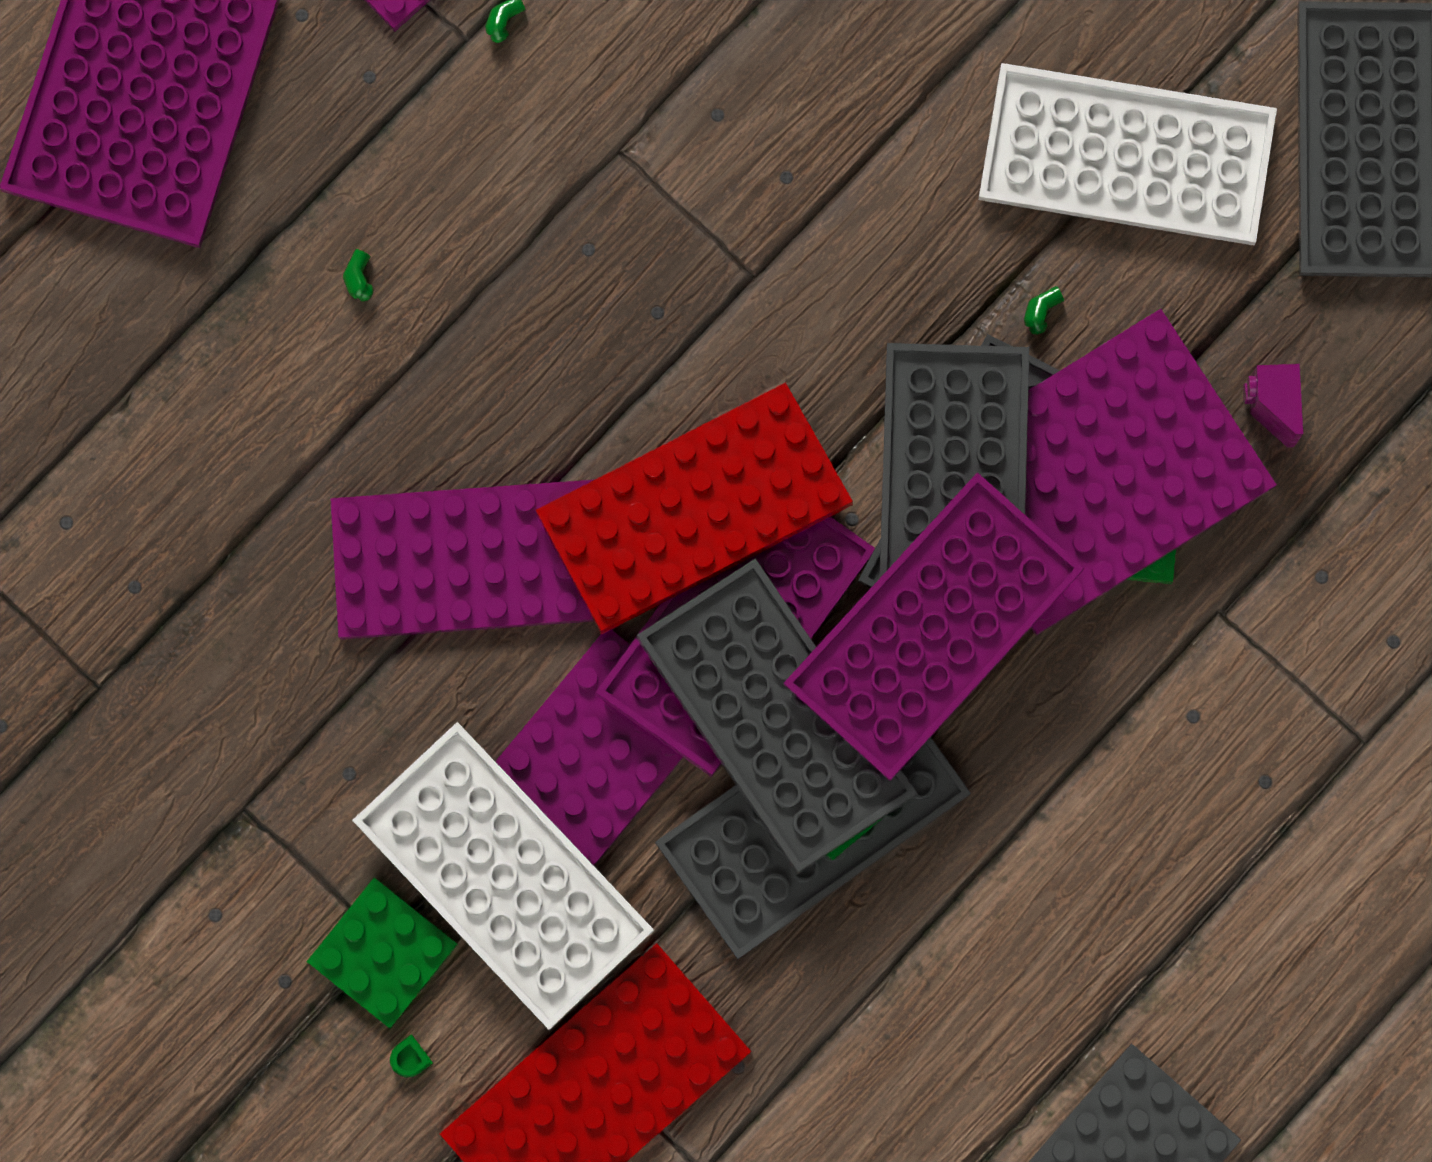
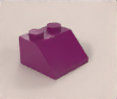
[1243,364,1303,447]

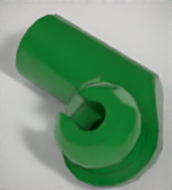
[485,0,526,43]
[343,249,374,302]
[1024,286,1064,335]

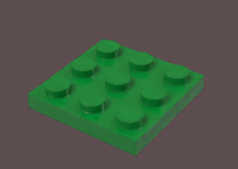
[306,878,458,1029]

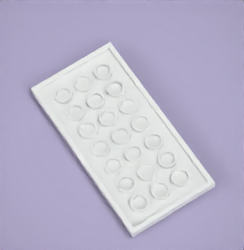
[978,63,1277,245]
[352,722,654,1030]

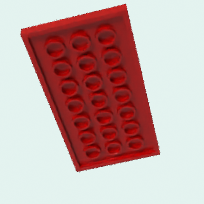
[535,382,853,634]
[440,943,752,1162]

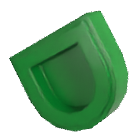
[390,1034,434,1078]

